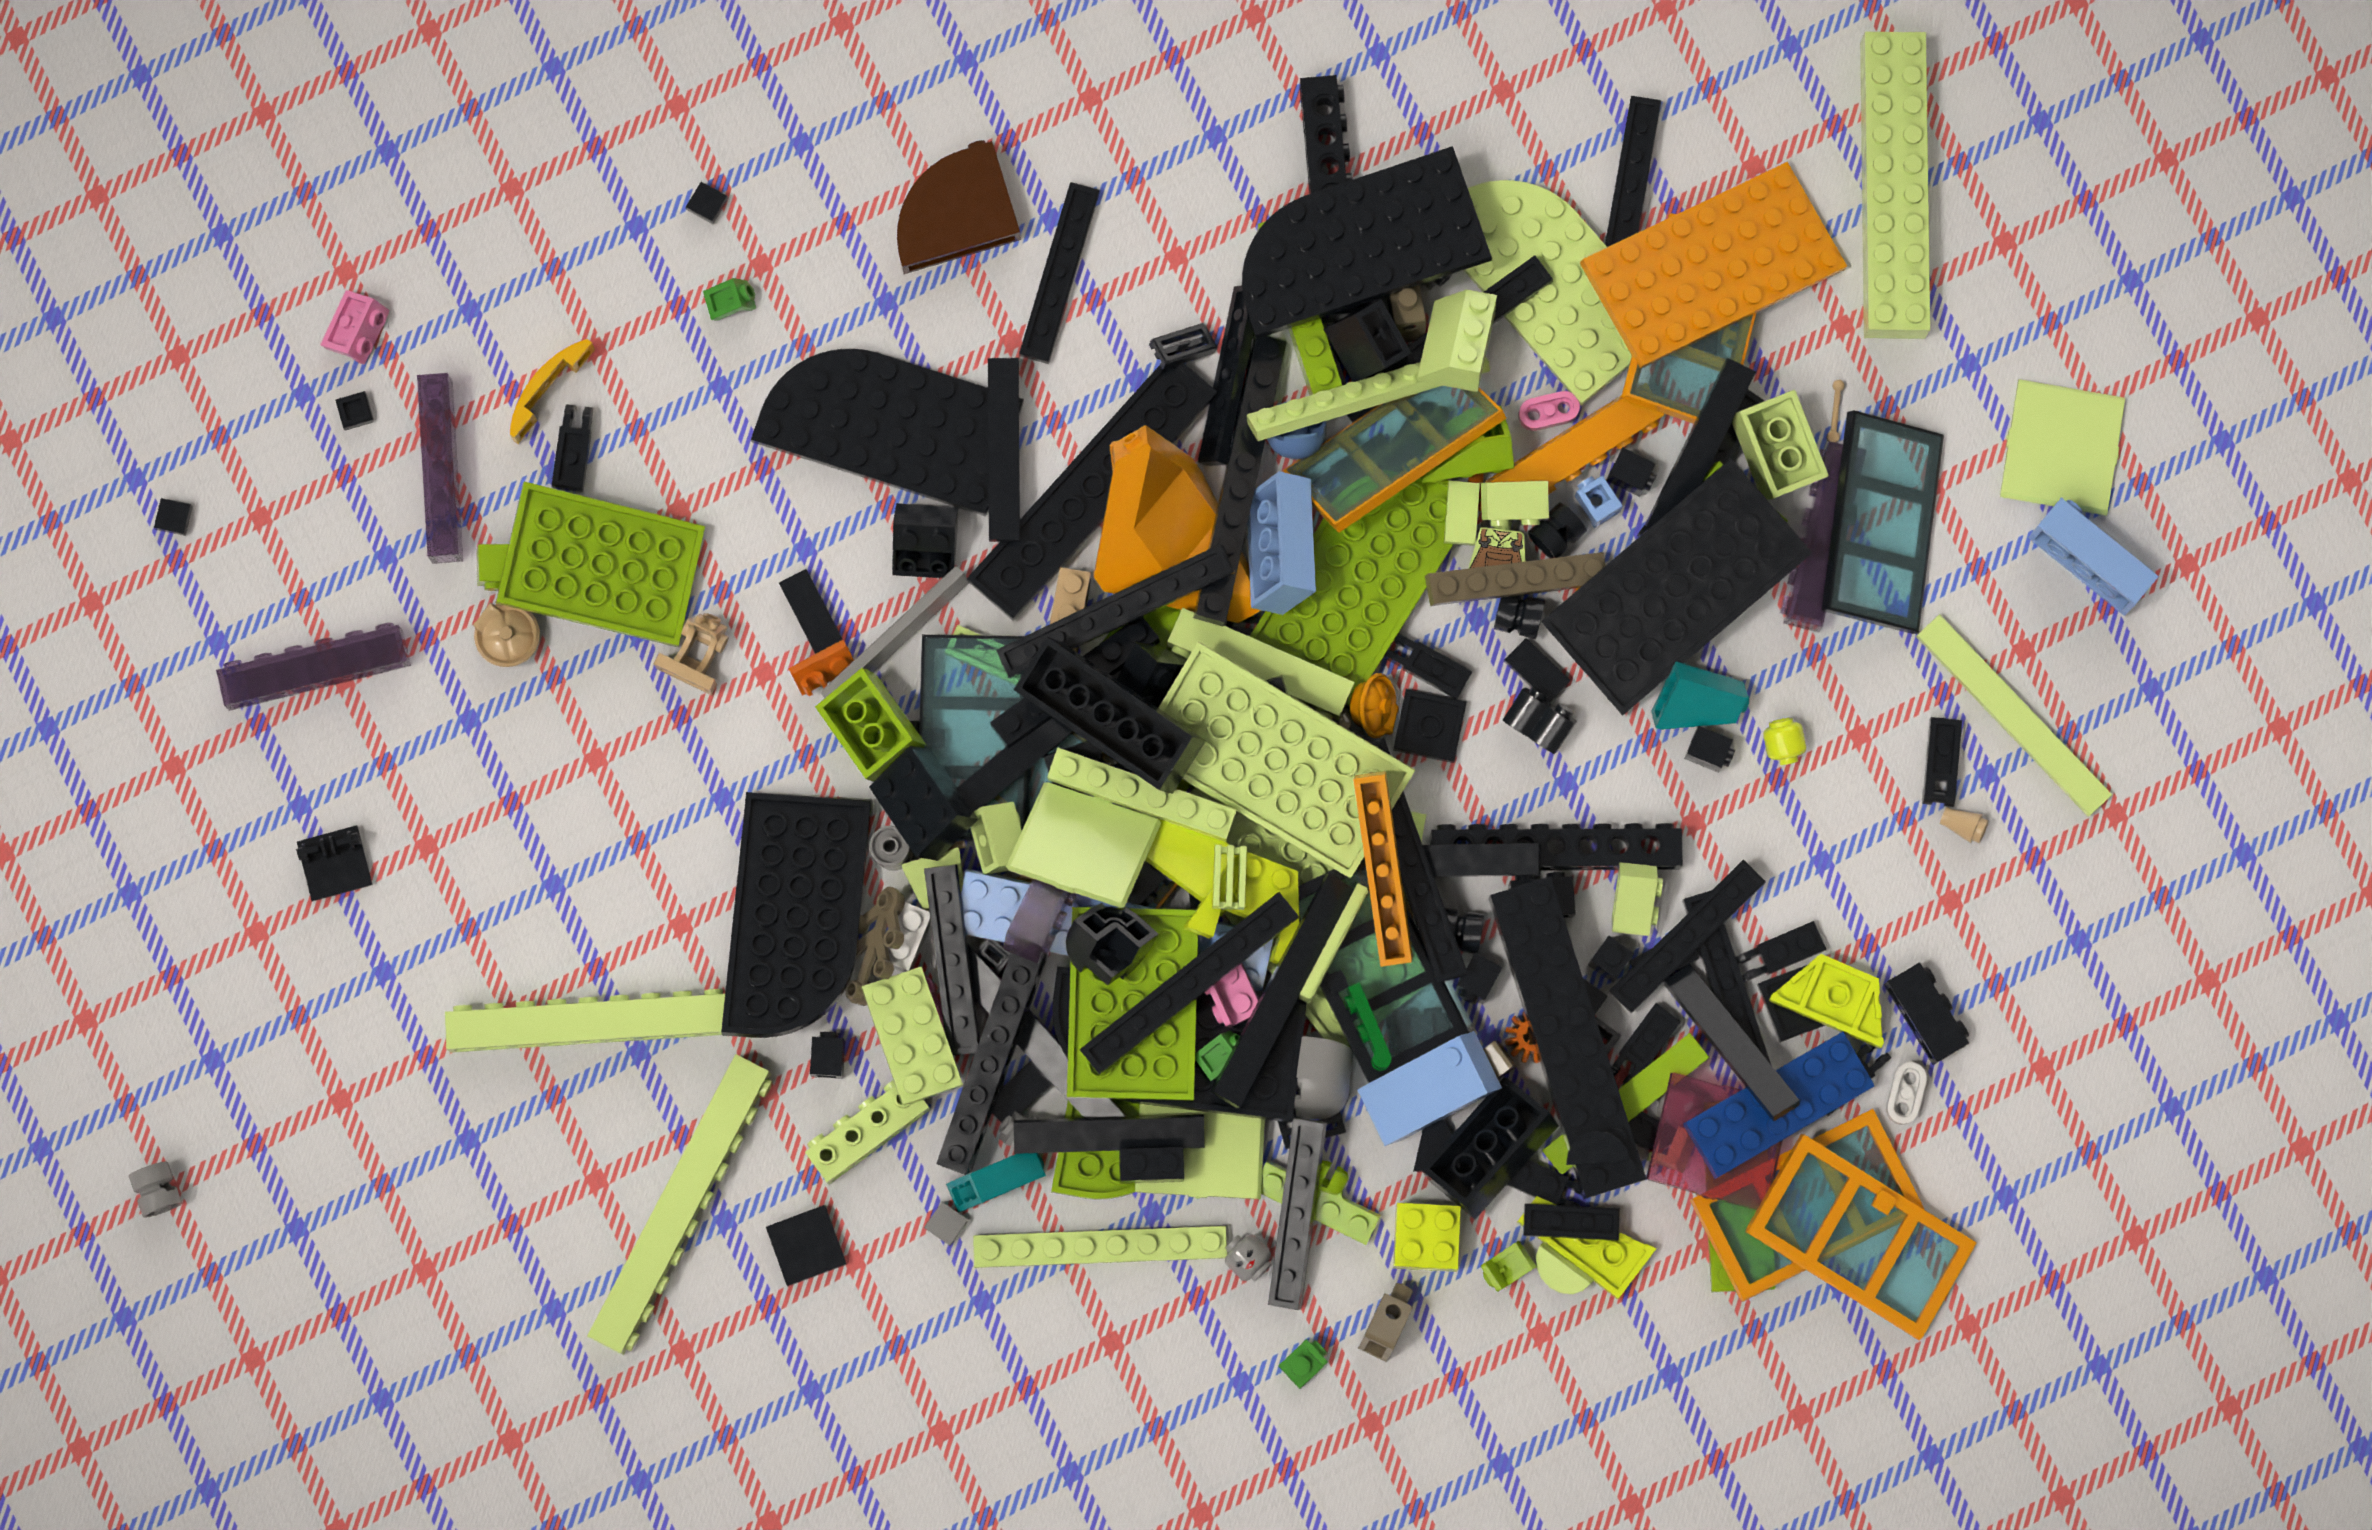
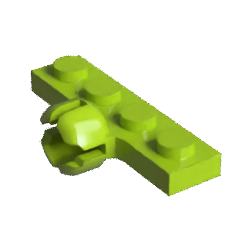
[1261,1160,1381,1245]

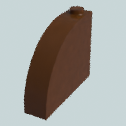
[897,140,1021,274]

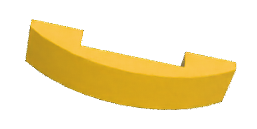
[510,339,595,444]

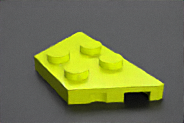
[1769,954,1884,1049]

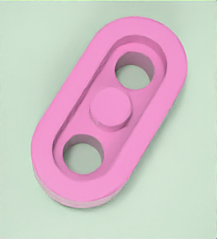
[1518,391,1580,431]

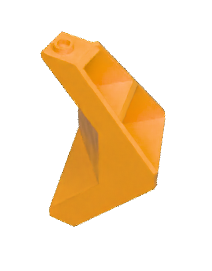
[1094,425,1261,623]

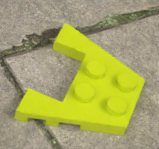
[1184,852,1299,964]

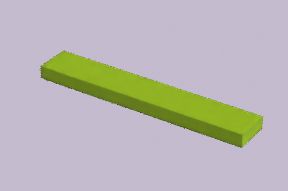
[1542,1033,1710,1174]

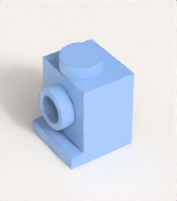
[1575,475,1623,528]

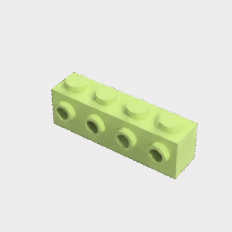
[805,1080,930,1185]

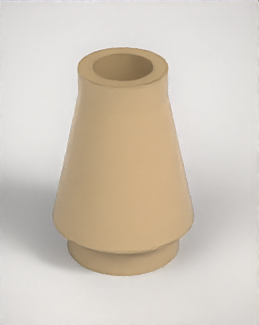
[1940,807,1989,843]

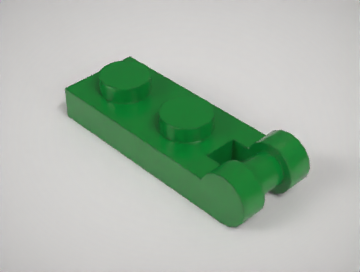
[1344,982,1392,1071]

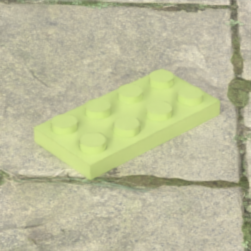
[861,966,963,1107]

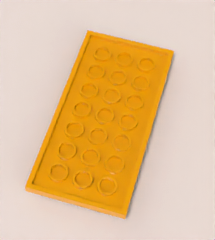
[1580,162,1847,369]

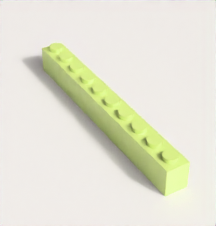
[445,989,725,1053]
[587,1054,773,1355]

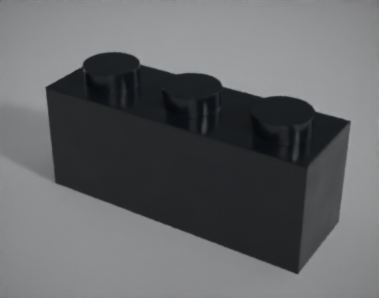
[1884,962,1969,1065]

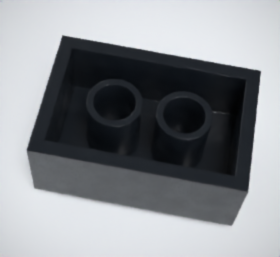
[869,745,978,861]

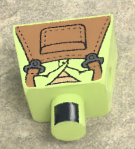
[1468,520,1526,569]

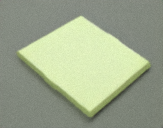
[2000,379,2125,516]
[1006,782,1161,908]
[1135,1104,1265,1199]

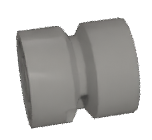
[869,826,914,871]
[128,1161,182,1218]

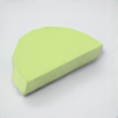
[1536,1242,1594,1294]

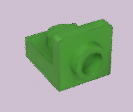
[703,278,756,321]
[1195,1031,1240,1081]
[1278,1339,1328,1389]

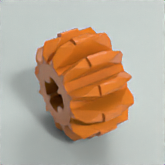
[1505,1011,1540,1064]

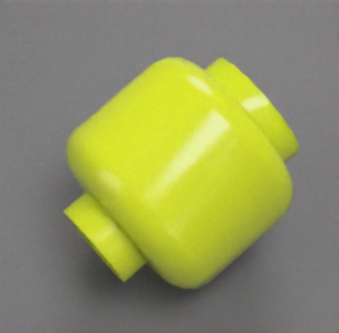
[1763,718,1806,765]

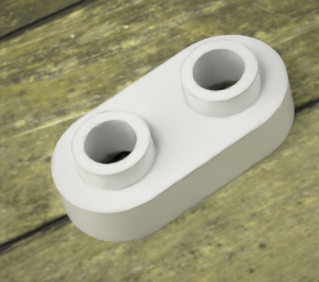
[1886,1062,1927,1125]

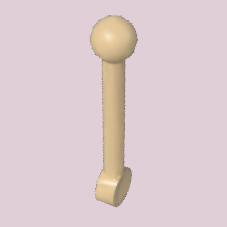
[1827,380,1845,443]

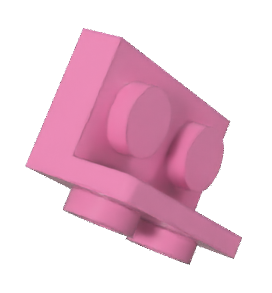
[320,290,389,365]
[1205,963,1259,1028]

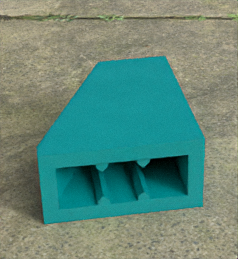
[1651,662,1749,730]
[946,1153,1046,1213]

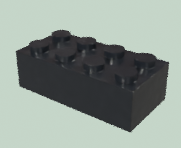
[1421,1077,1559,1219]

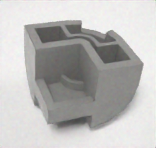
[1295,1036,1353,1119]

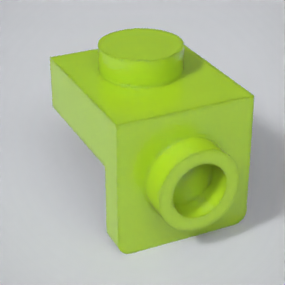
[1481,1241,1537,1292]

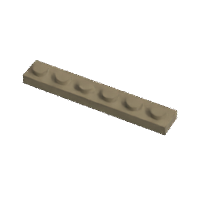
[1425,552,1606,606]

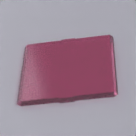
[1646,1073,1783,1210]

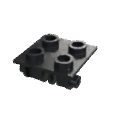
[296,825,373,902]

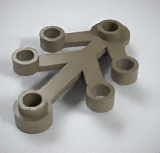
[845,887,905,1006]

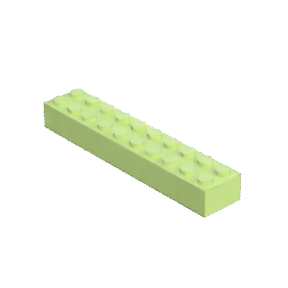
[1860,32,1930,339]

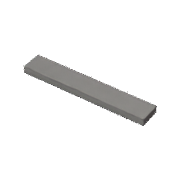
[821,566,969,698]

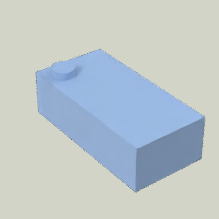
[1247,471,1316,615]
[2028,497,2159,616]
[1357,1031,1502,1146]

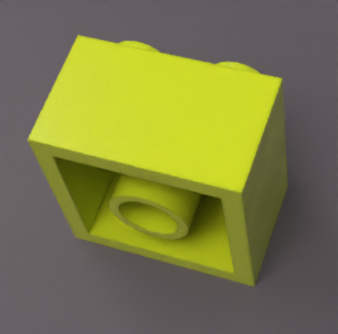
[1393,1203,1461,1272]

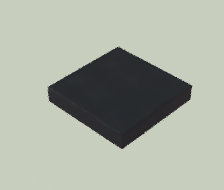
[1393,689,1467,763]
[1757,965,1826,1043]
[766,1205,847,1287]

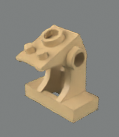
[653,613,729,696]

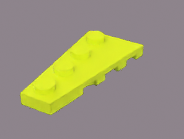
[1517,1196,1657,1299]

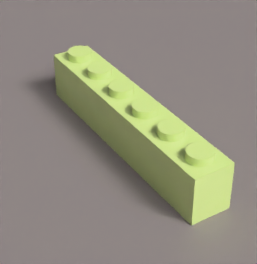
[1167,608,1354,721]
[1047,747,1237,842]

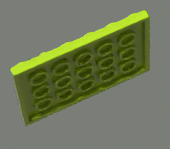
[495,481,705,647]
[1067,907,1198,1101]

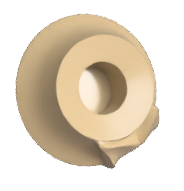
[473,603,540,667]

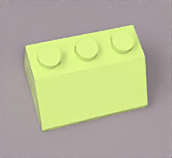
[1417,289,1497,392]
[1732,390,1829,500]

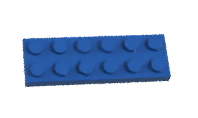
[1683,1032,1875,1179]

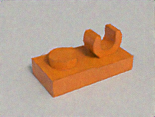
[788,640,854,696]

